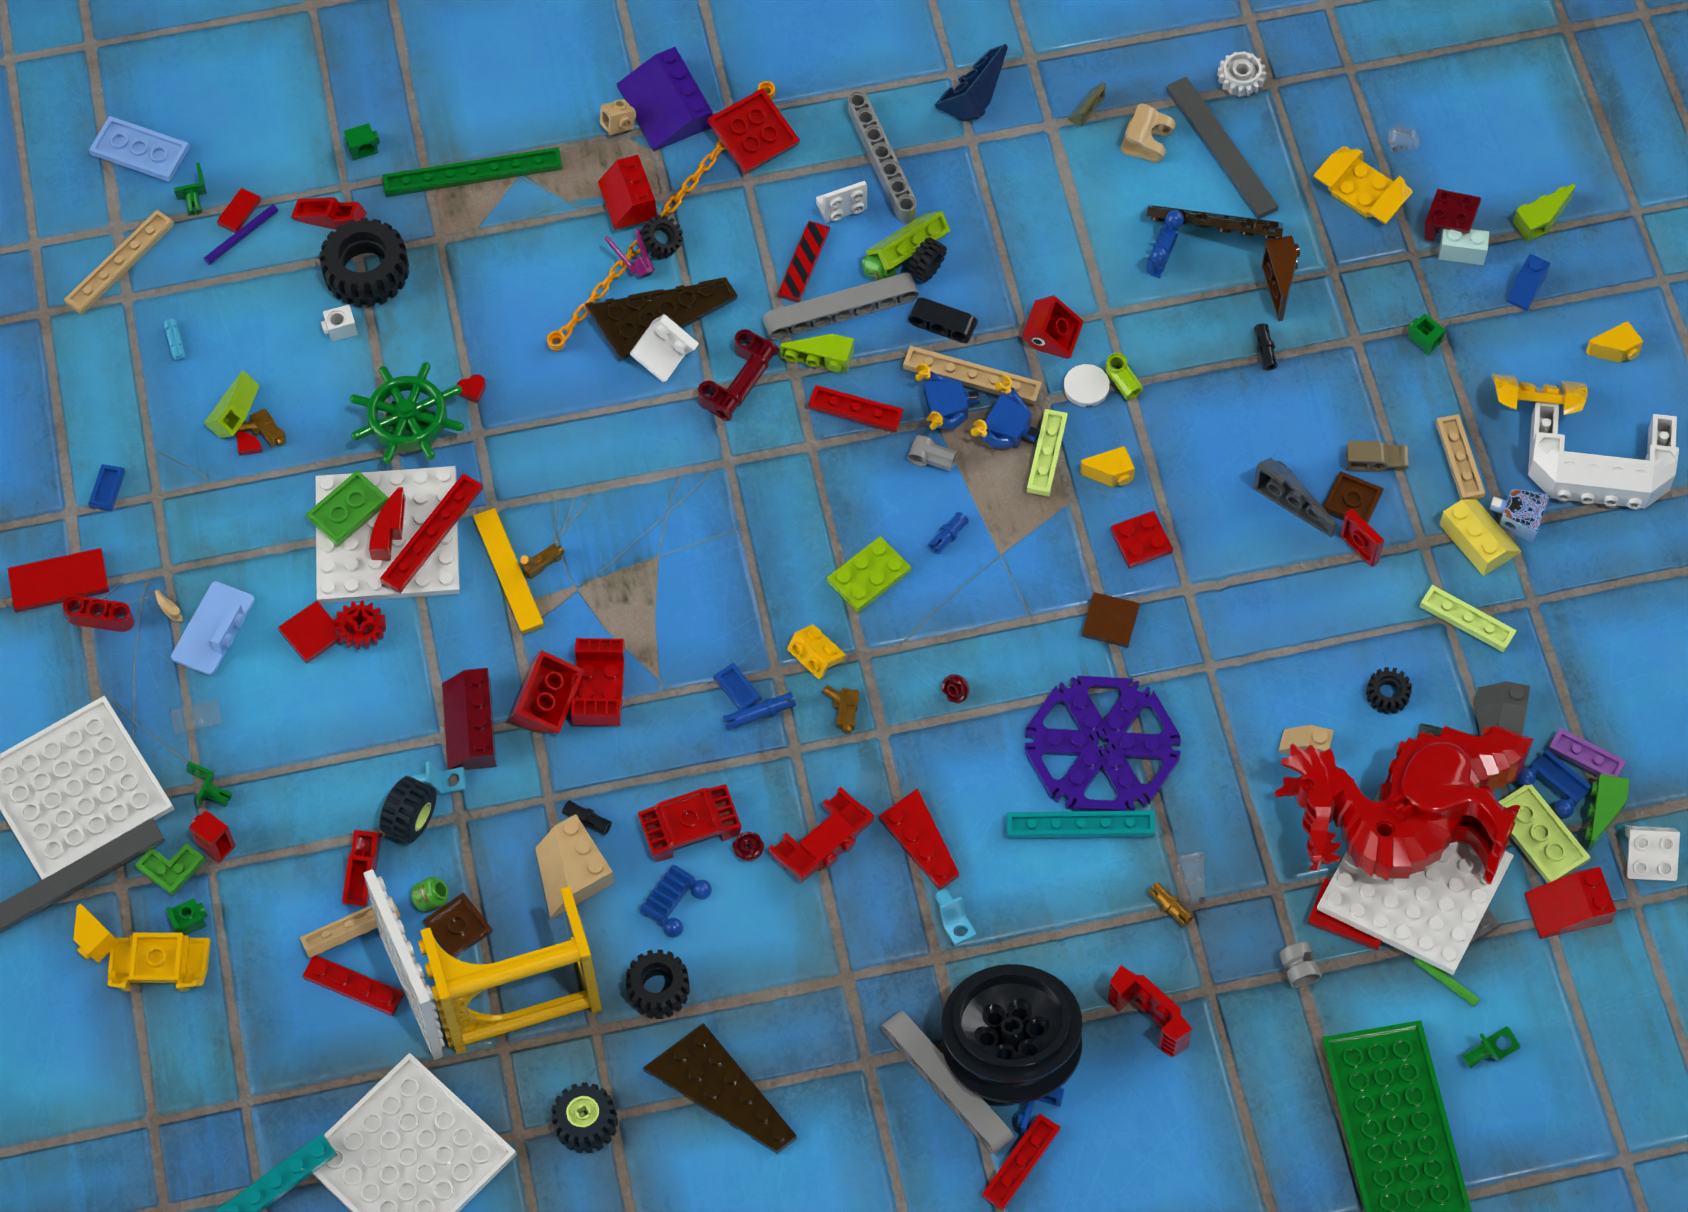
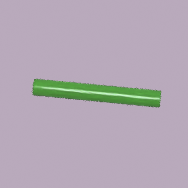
[1413,957,1480,1007]

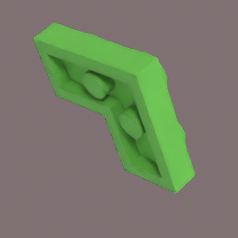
[135,843,206,897]

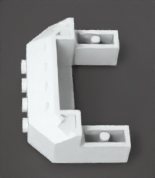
[1528,402,1679,509]

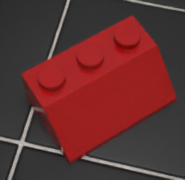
[598,155,657,230]
[508,650,584,734]

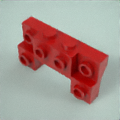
[768,786,874,883]

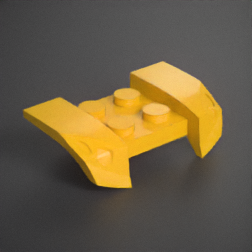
[1313,146,1413,225]
[1492,373,1588,415]
[107,932,211,993]

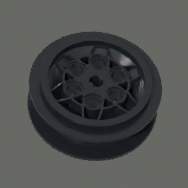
[942,964,1082,1103]

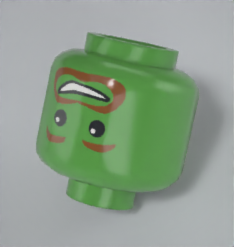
[862,254,897,280]
[411,877,448,912]

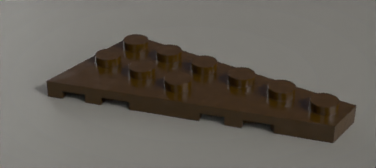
[1147,205,1283,239]
[585,277,738,361]
[643,1023,797,1154]

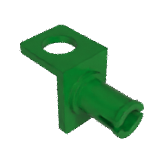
[174,163,207,216]
[187,761,232,808]
[1462,1026,1521,1069]

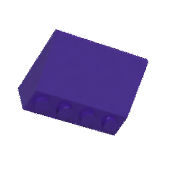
[617,47,713,152]

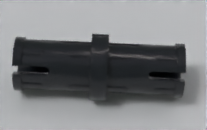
[1254,323,1278,371]
[562,800,612,835]

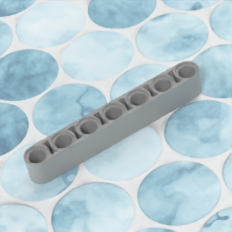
[848,91,917,224]
[762,273,919,340]
[881,1010,1014,1155]

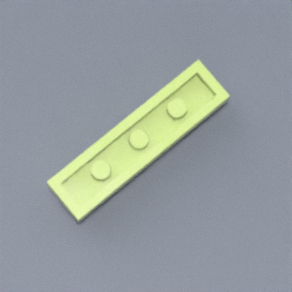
[1027,409,1068,497]
[1420,585,1517,653]

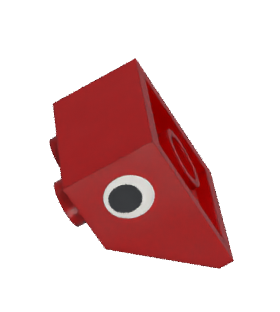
[1021,295,1084,359]

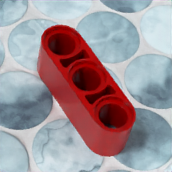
[63,596,135,632]

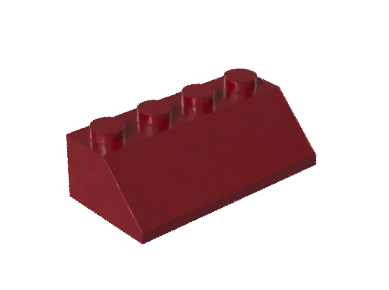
[442,668,497,770]

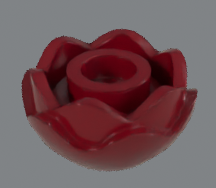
[942,674,970,703]
[733,832,764,861]

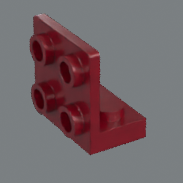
[1425,189,1481,241]

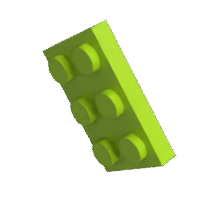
[827,536,911,613]

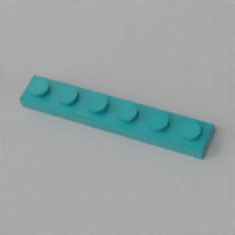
[1007,810,1155,839]
[215,1133,338,1212]

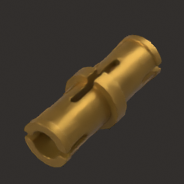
[1148,882,1194,927]

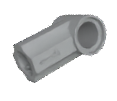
[907,435,957,472]

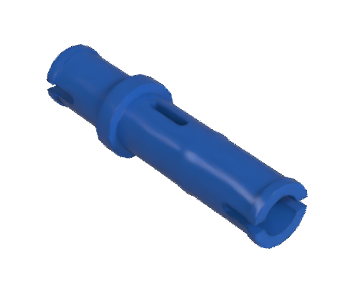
[723,691,796,731]

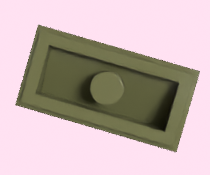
[1068,82,1106,127]

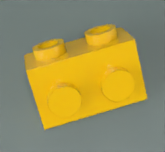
[787,624,846,679]

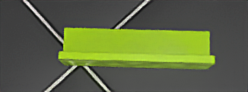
[866,211,950,270]

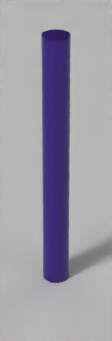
[204,204,278,265]

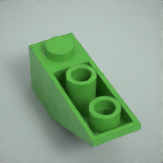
[1584,774,1630,850]

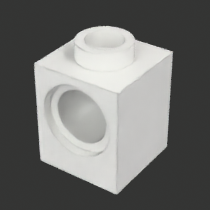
[321,304,358,342]

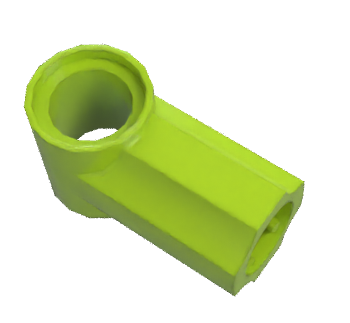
[1105,353,1143,400]

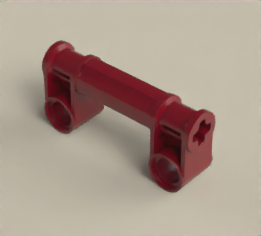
[698,329,779,421]

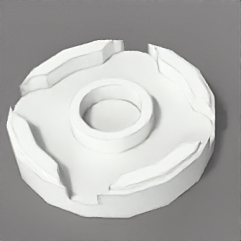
[1064,364,1110,407]

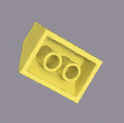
[1439,499,1521,576]

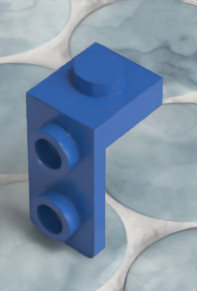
[1017,1088,1064,1136]

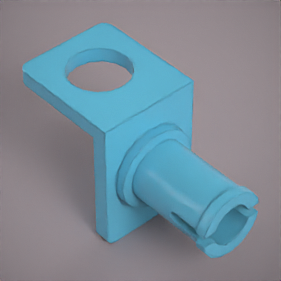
[409,761,465,795]
[935,889,977,946]

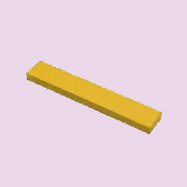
[473,508,544,635]

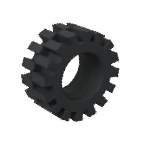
[640,215,683,259]
[908,237,947,281]
[1366,667,1412,715]

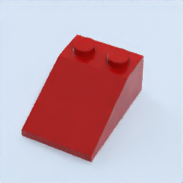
[1524,867,1616,939]

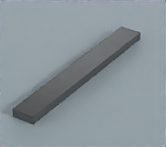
[1167,77,1278,219]
[0,818,165,933]

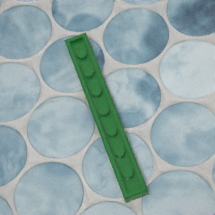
[382,147,563,197]

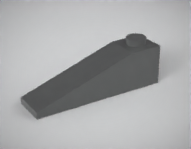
[1253,458,1336,537]
[1475,681,1530,784]

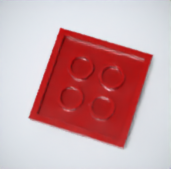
[707,88,800,174]

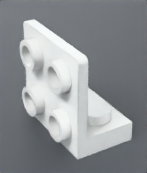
[816,181,867,223]
[630,314,699,382]
[1625,825,1680,881]

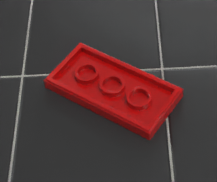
[8,548,110,612]

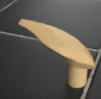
[155,589,183,622]

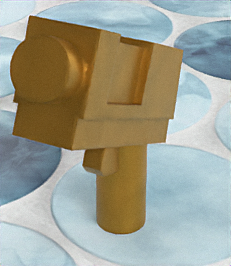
[237,409,286,447]
[520,543,565,579]
[823,685,859,734]

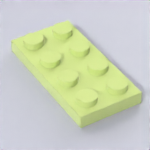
[1499,784,1591,883]

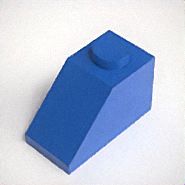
[1507,254,1550,311]

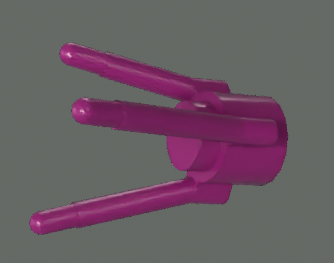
[605,228,655,278]

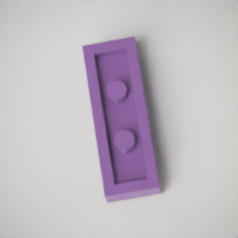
[1548,728,1626,777]

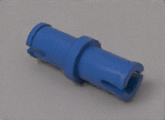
[928,512,969,554]

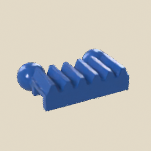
[1146,210,1184,278]
[1516,749,1592,819]
[640,864,712,938]

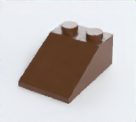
[1261,235,1300,321]

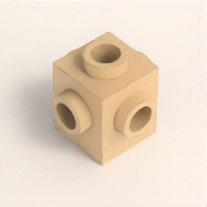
[600,99,636,135]

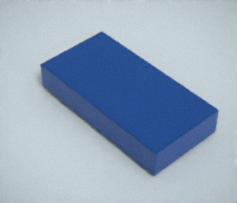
[88,464,125,512]
[714,663,762,710]

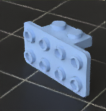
[171,581,255,675]

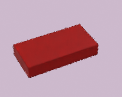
[217,188,261,233]

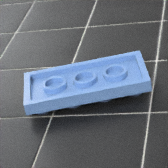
[89,116,190,182]

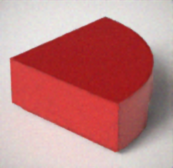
[236,431,262,456]

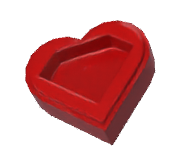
[456,374,486,403]

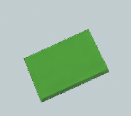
[305,470,389,547]

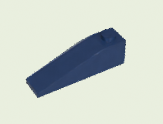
[935,44,1008,121]

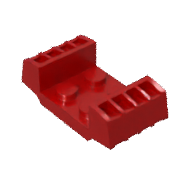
[571,638,625,726]
[638,784,742,862]
[1108,965,1192,1058]

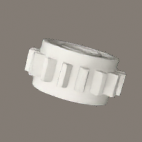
[1217,51,1266,97]

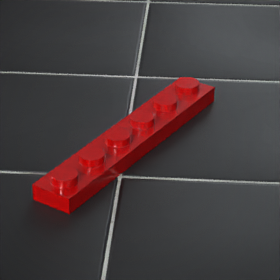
[380,473,483,594]

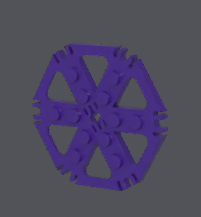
[1025,676,1181,811]

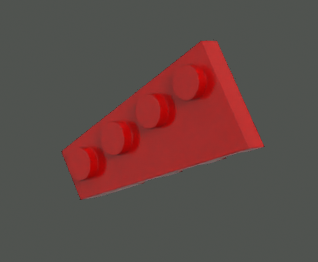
[879,788,959,890]

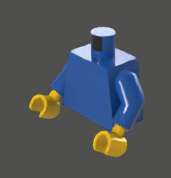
[915,363,980,431]
[971,375,1040,449]

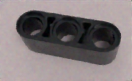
[908,298,978,343]

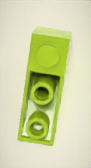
[1513,184,1576,242]
[780,334,854,373]
[204,370,260,438]

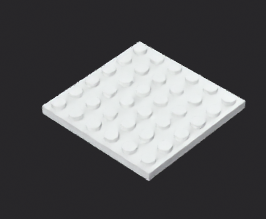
[316,466,460,604]
[0,696,175,880]
[1317,792,1514,975]
[363,869,445,1060]
[312,1053,517,1212]

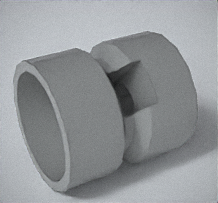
[1279,942,1322,988]

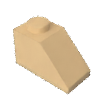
[1278,725,1334,755]

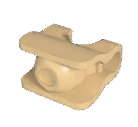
[1120,104,1176,163]

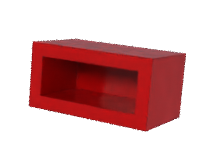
[189,810,236,864]

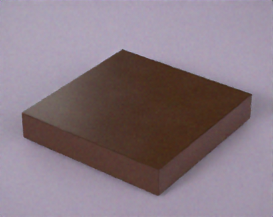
[1323,471,1384,524]
[1082,592,1140,648]
[423,892,493,958]

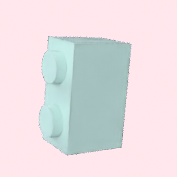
[1438,229,1489,265]

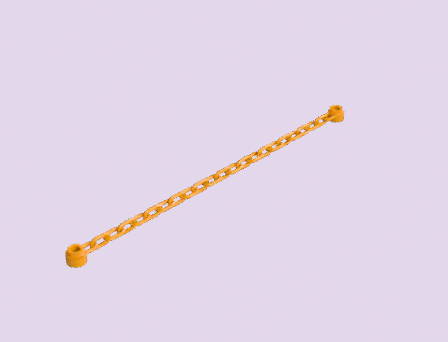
[547,81,775,352]

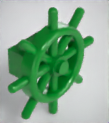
[350,362,464,464]

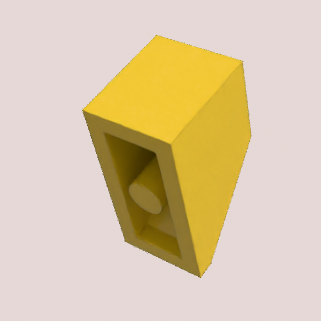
[1586,321,1644,363]
[1080,446,1135,487]
[73,903,120,963]

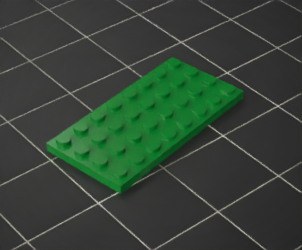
[1322,1020,1472,1212]

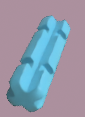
[164,318,185,360]

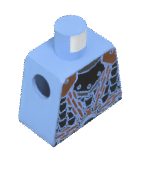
[1489,489,1550,543]

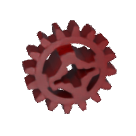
[334,600,386,650]

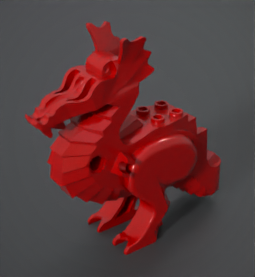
[1274,725,1534,885]

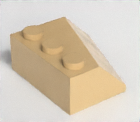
[535,814,615,920]

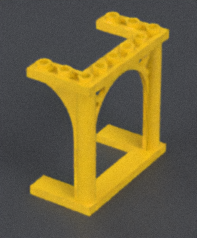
[418,886,602,1054]

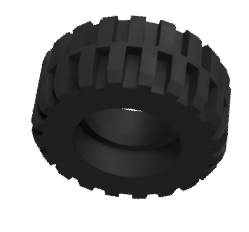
[319,218,409,307]

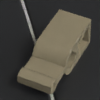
[1345,440,1409,472]

